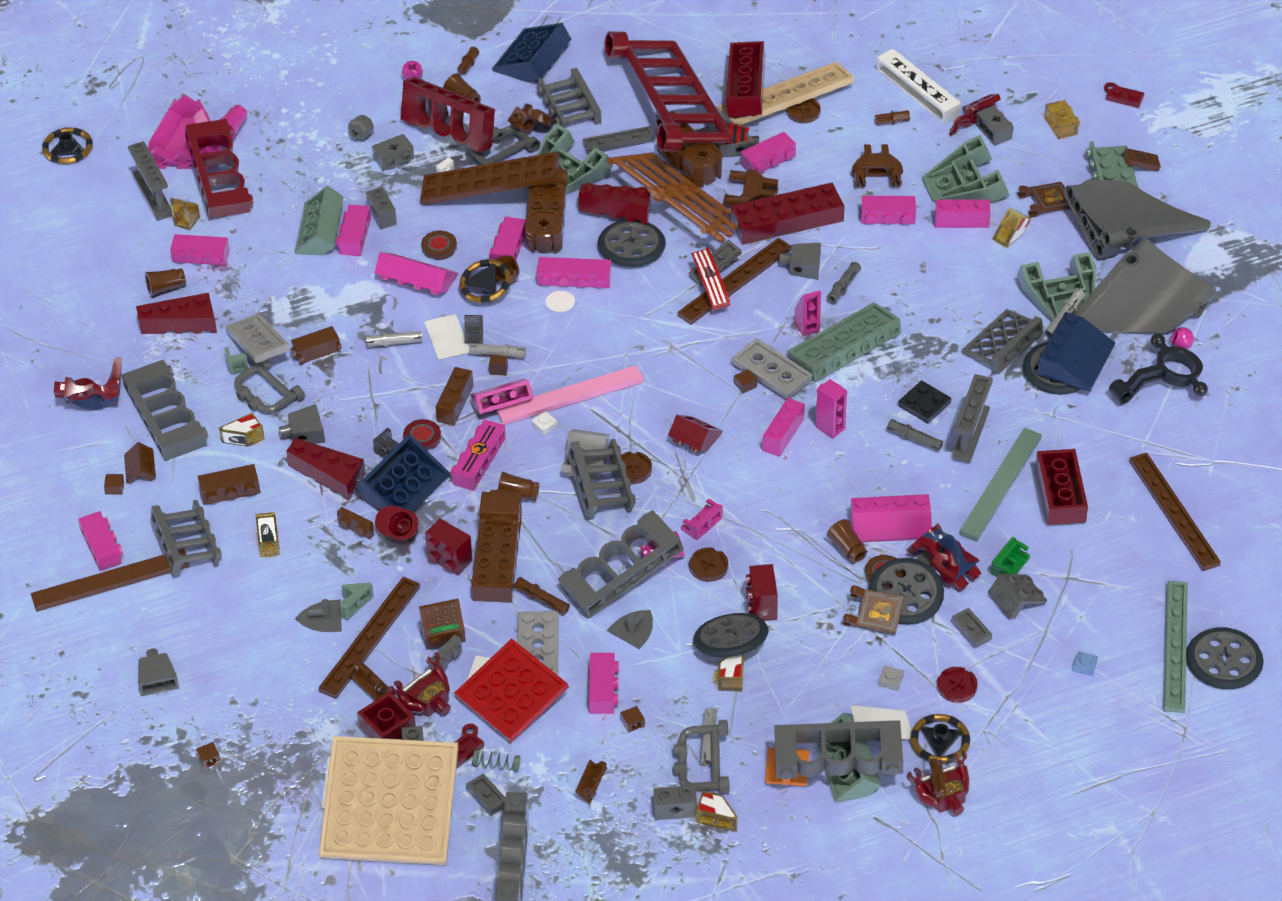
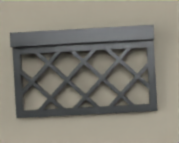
[962,309,1043,374]

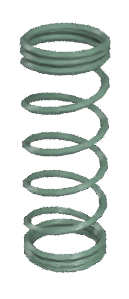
[473,750,520,771]

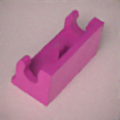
[681,499,723,541]

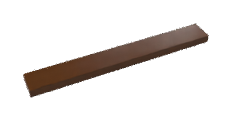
[678,237,792,325]
[1129,452,1221,572]
[30,549,190,612]
[318,576,420,699]

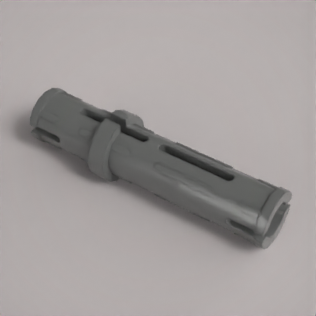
[826,262,861,304]
[887,419,943,452]

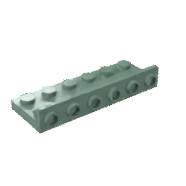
[1086,141,1138,187]
[787,302,901,382]

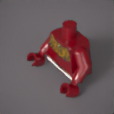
[388,652,451,717]
[906,750,970,816]

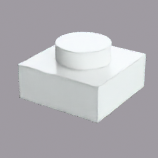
[436,158,454,173]
[531,411,558,436]

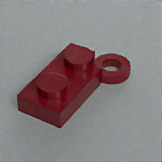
[1104,82,1145,109]
[962,93,1001,115]
[454,723,485,768]

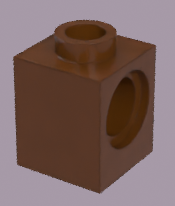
[507,106,538,134]

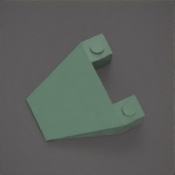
[529,123,613,195]
[922,135,1010,203]
[1017,252,1096,322]

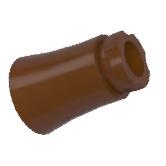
[443,73,481,103]
[145,268,186,297]
[498,471,540,501]
[827,519,868,563]

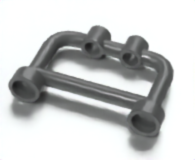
[470,126,541,165]
[234,359,305,414]
[673,720,730,793]

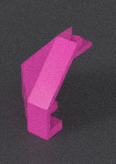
[148,94,222,169]

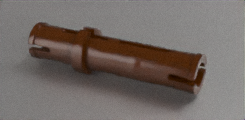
[514,577,570,615]

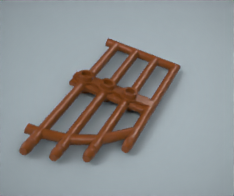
[607,153,737,243]

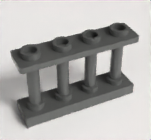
[536,68,602,128]
[128,141,173,221]
[952,374,993,463]
[567,439,636,517]
[150,500,222,575]

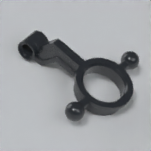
[1109,333,1208,404]

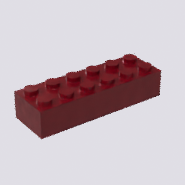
[726,41,766,117]
[731,182,845,245]

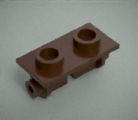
[351,663,389,700]
[575,759,607,804]

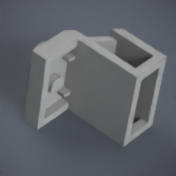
[561,429,610,479]

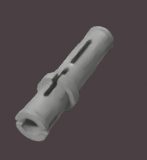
[1045,289,1086,337]
[366,331,422,347]
[469,343,526,359]
[700,708,718,766]

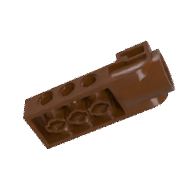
[471,489,522,603]

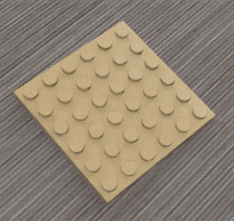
[319,736,459,865]

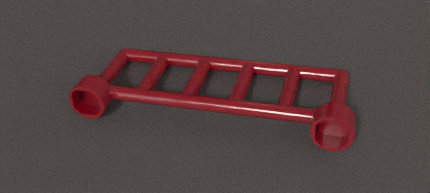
[604,31,733,152]

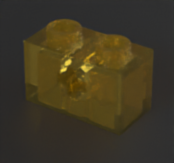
[1044,100,1080,139]

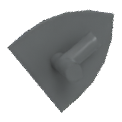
[295,599,342,632]
[607,610,653,649]

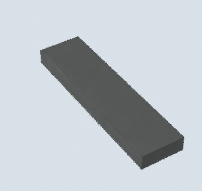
[583,126,655,155]

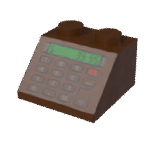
[419,598,466,650]

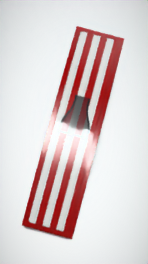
[691,248,731,311]

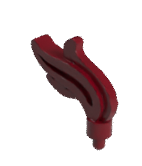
[949,110,976,136]

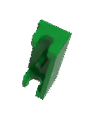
[991,536,1030,577]

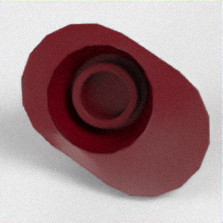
[375,506,419,540]

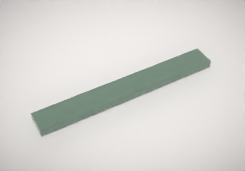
[959,428,1042,542]
[1164,581,1188,713]

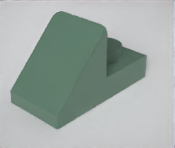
[340,582,374,621]

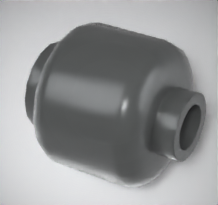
[348,115,374,141]

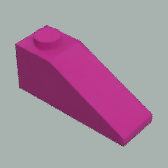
[794,290,821,336]

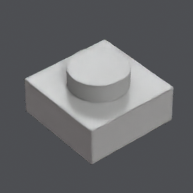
[878,666,904,691]

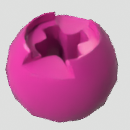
[401,61,423,80]
[1171,327,1194,349]

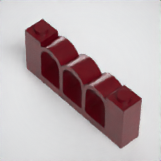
[400,77,495,153]
[185,119,254,219]

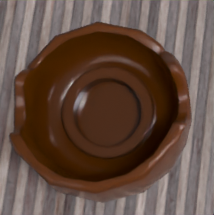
[496,255,520,284]

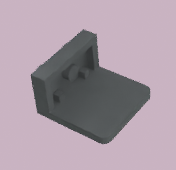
[988,574,1047,619]

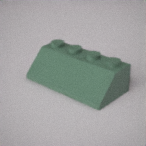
[295,185,344,255]
[817,713,881,803]

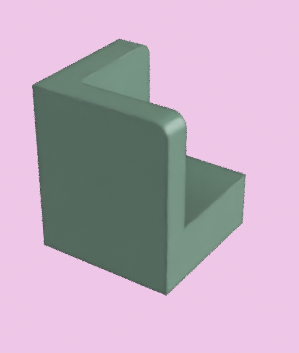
[224,347,248,375]

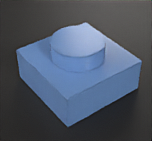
[1073,651,1098,676]

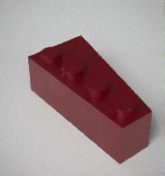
[579,183,652,225]
[136,292,217,334]
[286,438,366,501]

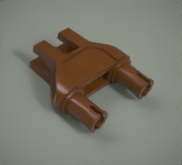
[851,144,903,188]
[723,169,779,206]

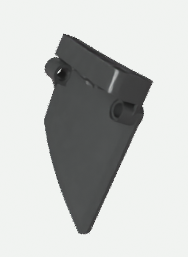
[1064,179,1211,258]
[1073,239,1216,334]

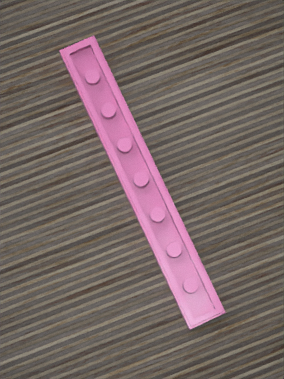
[496,365,644,425]

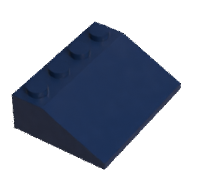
[492,23,572,82]
[1037,312,1116,392]
[354,434,451,512]

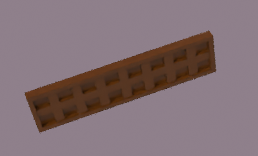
[420,151,560,205]

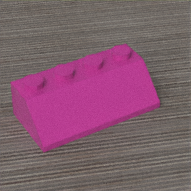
[374,252,458,295]
[850,494,932,543]

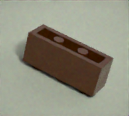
[435,367,474,426]
[197,464,261,505]

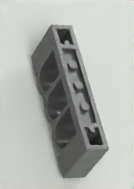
[121,359,208,461]
[558,510,684,619]
[774,720,903,779]
[496,792,529,901]

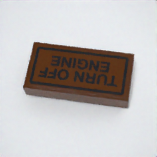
[1123,148,1161,171]

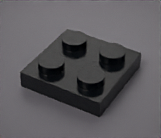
[898,380,951,424]

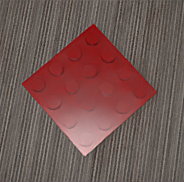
[454,638,569,743]

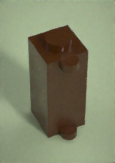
[290,326,342,365]

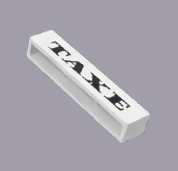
[877,49,961,124]

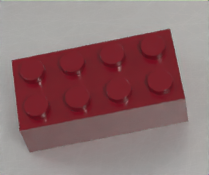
[1035,449,1088,525]

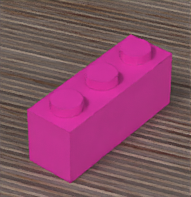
[740,132,796,173]
[861,196,916,224]
[934,200,991,228]
[336,204,371,257]
[489,216,526,260]
[170,234,230,266]
[470,378,534,414]
[816,379,847,439]
[762,398,805,457]
[78,511,123,571]
[589,653,619,714]

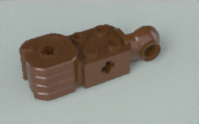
[656,111,723,187]
[525,165,568,254]

